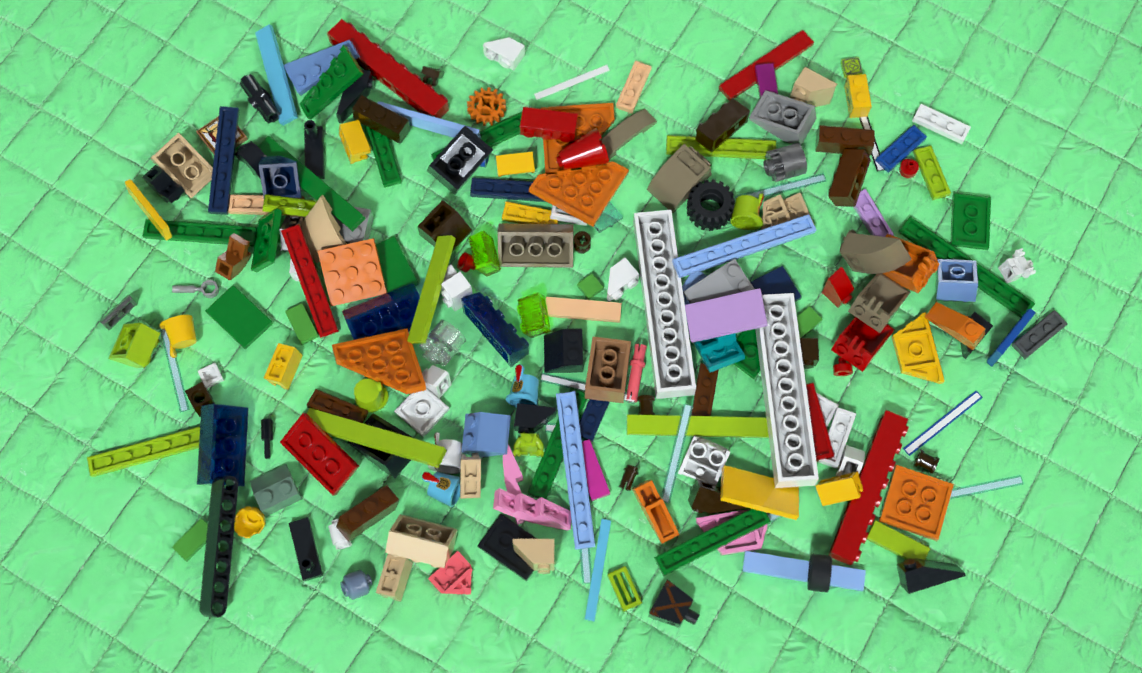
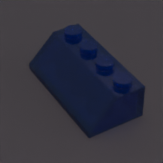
[342,283,420,340]
[461,292,529,367]
[197,404,248,486]

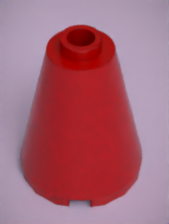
[556,128,609,170]

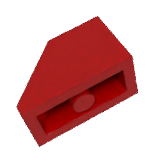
[822,267,854,308]

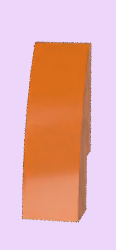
[632,480,680,544]

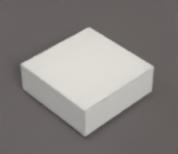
[198,363,224,389]

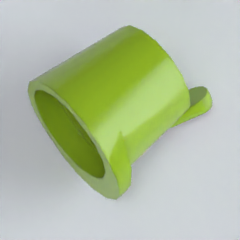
[730,193,764,230]
[354,379,389,413]

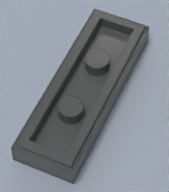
[1012,310,1068,359]

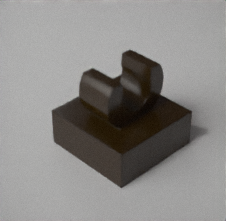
[421,66,444,86]

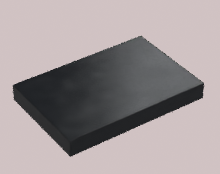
[478,514,537,582]

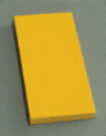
[720,465,799,520]

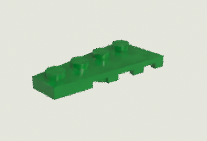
[299,45,364,119]

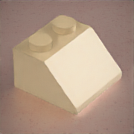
[790,67,837,107]
[513,539,554,574]

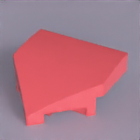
[427,551,472,595]

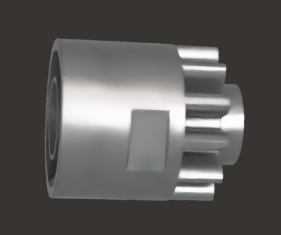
[763,143,807,182]

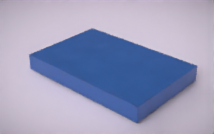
[987,308,1036,367]

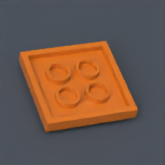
[318,238,387,306]
[879,465,954,541]

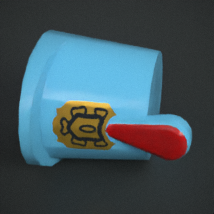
[506,365,539,407]
[422,472,460,508]

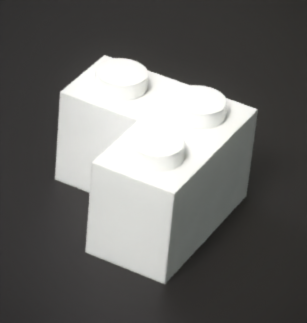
[440,264,474,312]

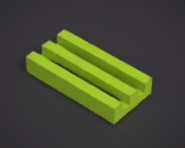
[607,566,642,612]

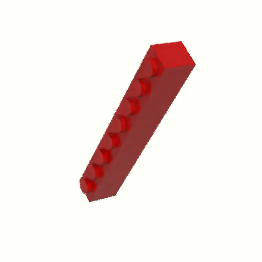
[327,19,449,119]
[828,410,909,566]

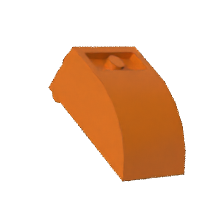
[882,233,939,293]

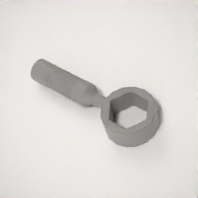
[172,280,219,298]

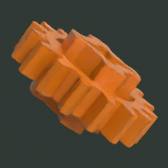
[467,87,506,126]

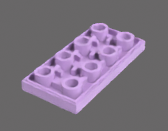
[685,288,768,342]

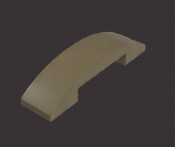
[601,109,657,160]

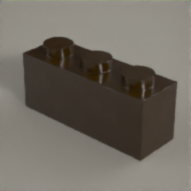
[352,95,410,144]
[695,99,750,152]

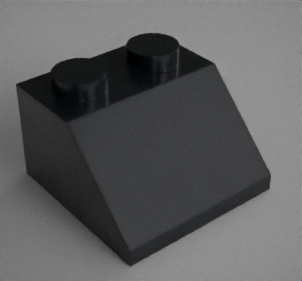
[544,328,583,373]

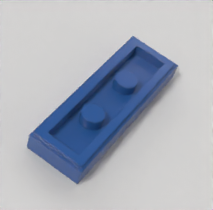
[875,125,927,173]

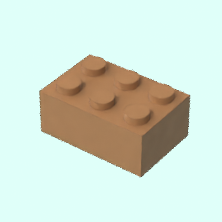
[585,337,631,403]

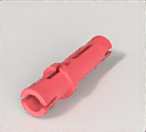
[626,344,647,403]

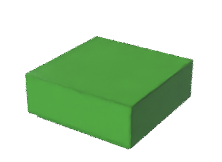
[577,274,604,300]

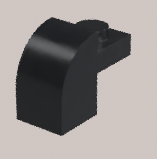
[235,141,267,179]
[142,165,185,204]

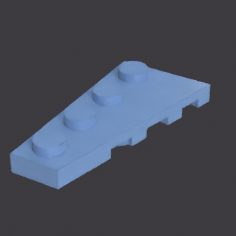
[284,40,360,95]

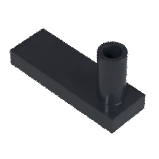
[304,120,325,179]
[289,517,323,582]

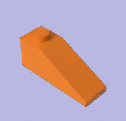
[925,302,986,350]

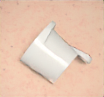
[428,432,463,474]

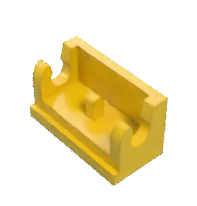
[339,120,371,164]
[496,152,535,177]
[264,343,303,390]
[816,471,863,506]

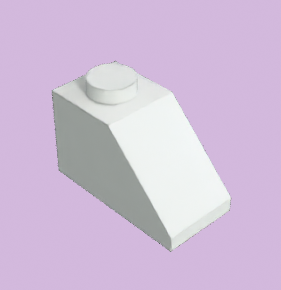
[422,365,452,399]
[836,445,865,476]

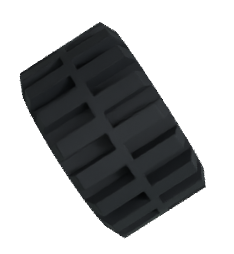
[686,179,735,231]

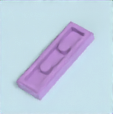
[854,189,894,237]

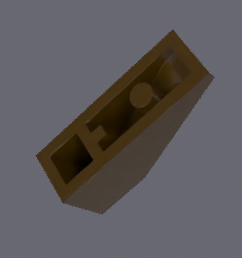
[688,479,747,513]

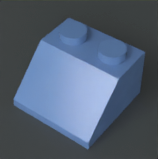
[936,259,978,302]
[461,412,511,457]

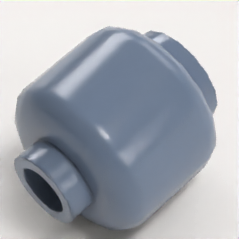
[340,570,372,600]

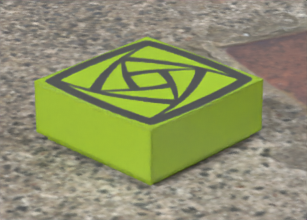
[840,57,863,78]

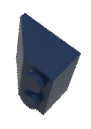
[259,156,302,198]

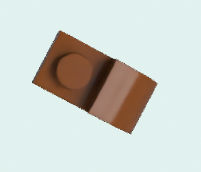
[215,233,251,281]

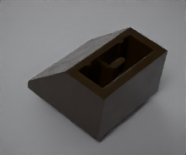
[417,200,472,252]

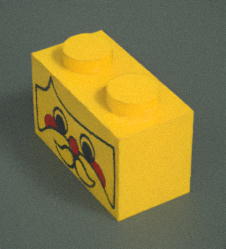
[844,74,872,118]

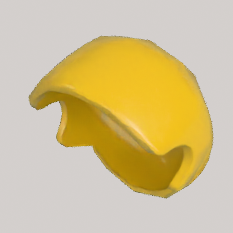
[234,506,266,538]

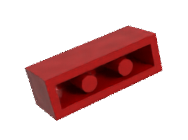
[520,107,578,142]

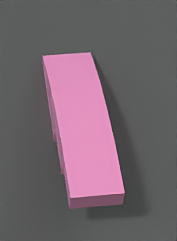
[503,444,525,525]
[493,488,571,530]

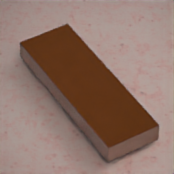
[691,363,719,416]
[306,389,368,423]

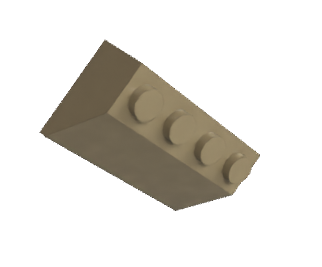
[498,224,573,268]

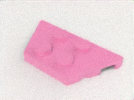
[696,509,770,556]

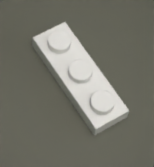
[912,104,971,144]
[819,408,856,469]

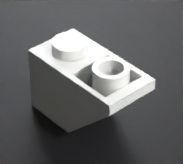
[483,37,525,71]
[607,258,639,302]

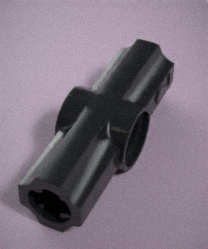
[240,74,280,124]

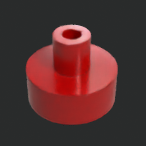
[899,159,919,178]
[457,252,477,273]
[833,358,853,376]

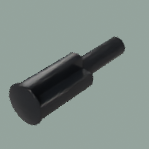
[261,419,273,459]

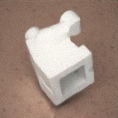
[998,248,1036,284]

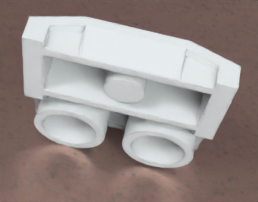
[678,435,731,485]

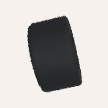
[807,554,832,592]

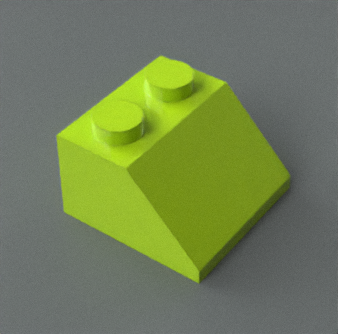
[108,323,160,368]

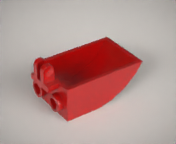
[831,317,895,372]

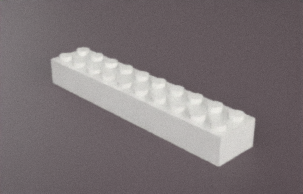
[633,210,696,399]
[755,293,819,488]

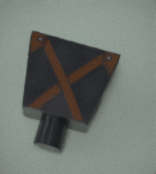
[648,580,700,628]

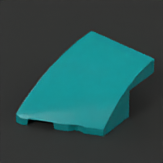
[687,322,745,373]

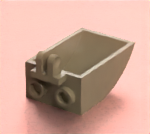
[647,144,712,213]
[840,230,912,274]
[848,273,911,333]

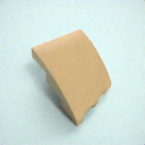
[761,193,815,230]
[301,195,347,263]

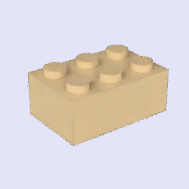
[385,514,458,568]

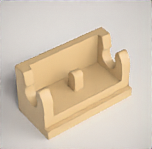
[460,453,481,499]
[376,554,413,602]

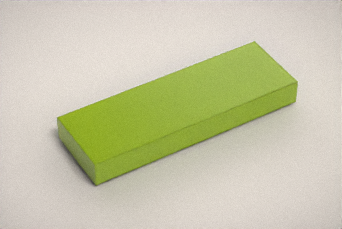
[913,145,951,201]
[263,195,317,217]
[867,520,930,560]

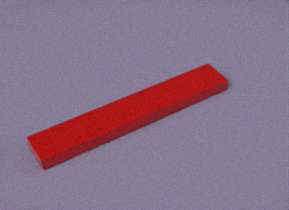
[719,30,814,101]
[281,224,339,338]

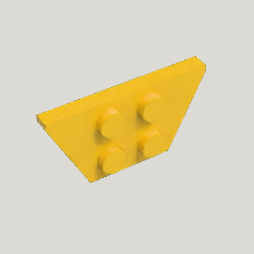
[892,312,945,384]

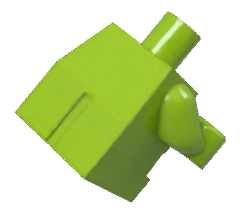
[513,433,544,457]

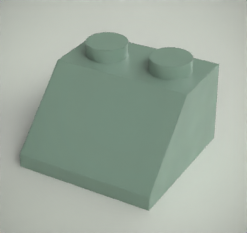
[250,464,302,517]

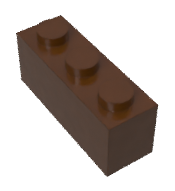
[815,125,875,156]
[828,149,871,207]
[336,485,399,542]

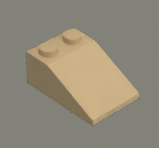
[150,132,213,198]

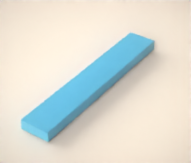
[255,24,298,126]

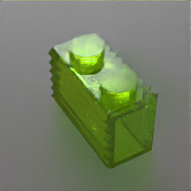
[468,231,501,277]
[517,292,551,338]

